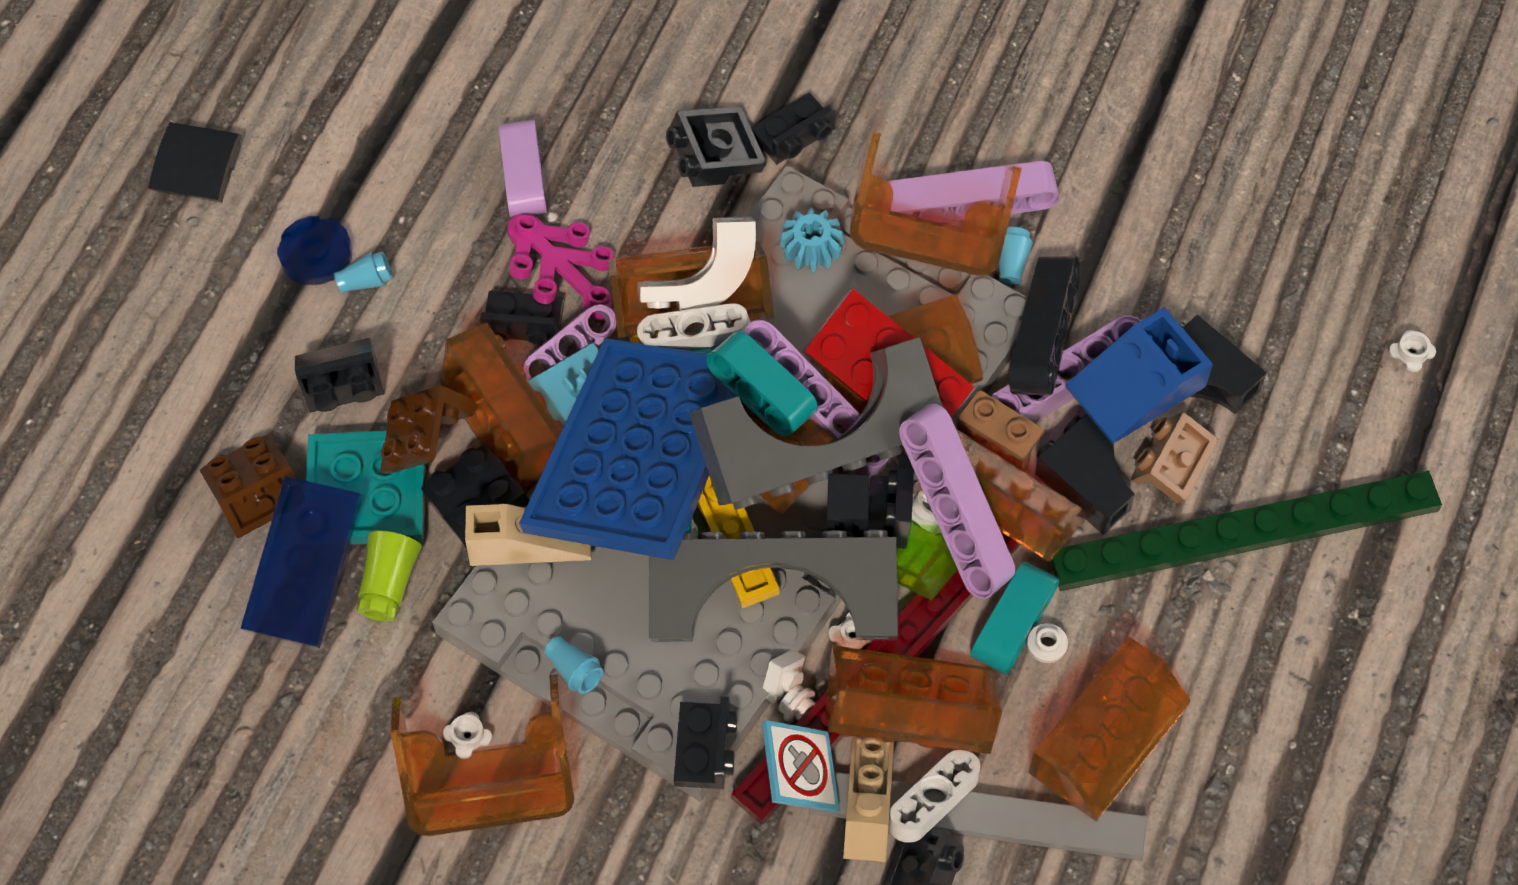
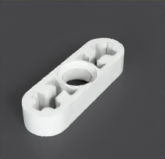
[637,303,751,350]
[889,750,980,842]

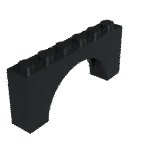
[1035,314,1267,535]

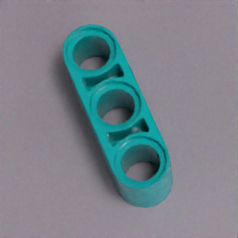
[706,331,818,437]
[970,561,1060,676]

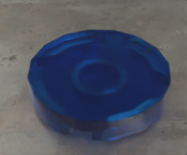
[277,216,353,285]

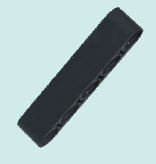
[1009,256,1080,395]

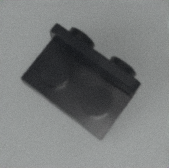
[751,92,835,165]
[480,291,564,345]
[867,454,914,549]
[673,696,738,789]
[882,822,964,885]

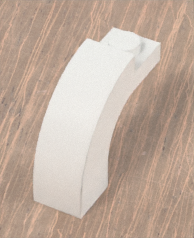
[637,217,756,311]

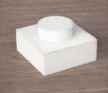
[763,650,806,703]

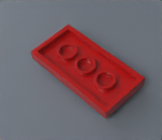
[802,289,975,418]

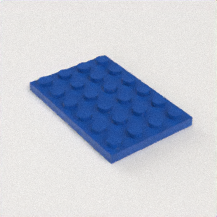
[519,338,737,560]

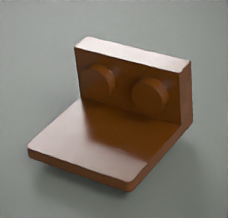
[380,385,477,475]
[200,434,305,539]

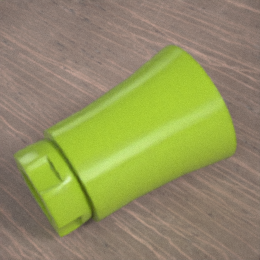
[356,531,422,622]

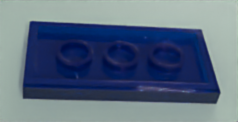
[240,476,363,649]

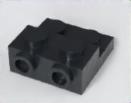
[666,106,767,187]
[421,443,530,549]

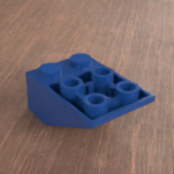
[1065,307,1213,445]

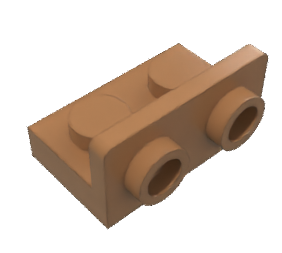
[956,391,1044,479]
[1131,412,1219,504]

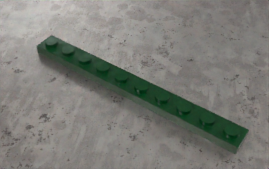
[1049,470,1442,591]

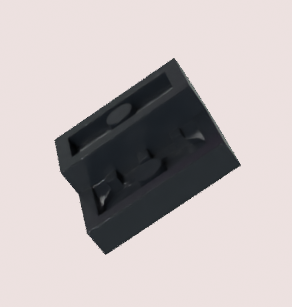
[148,122,241,203]

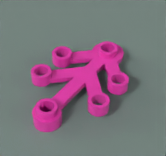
[507,214,614,321]

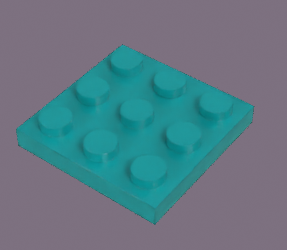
[304,431,426,547]

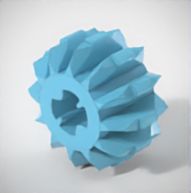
[780,207,844,273]

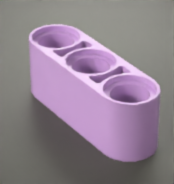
[498,120,547,218]
[519,305,617,387]

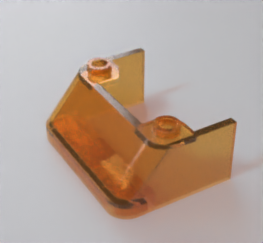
[850,132,1022,276]
[608,241,774,338]
[390,674,574,836]

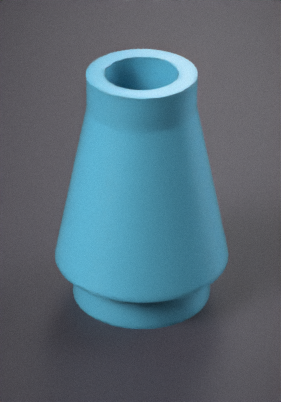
[996,227,1033,285]
[334,251,393,294]
[544,636,603,694]

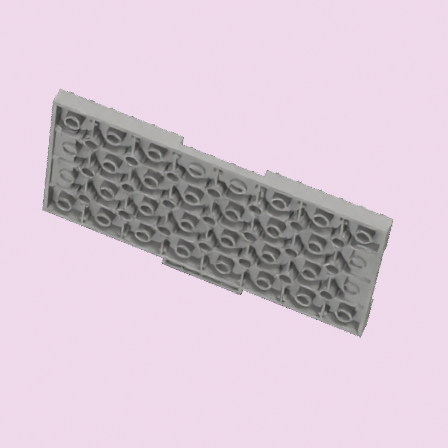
[432,166,1028,802]

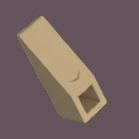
[465,504,591,566]
[843,736,894,862]

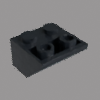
[295,338,385,413]

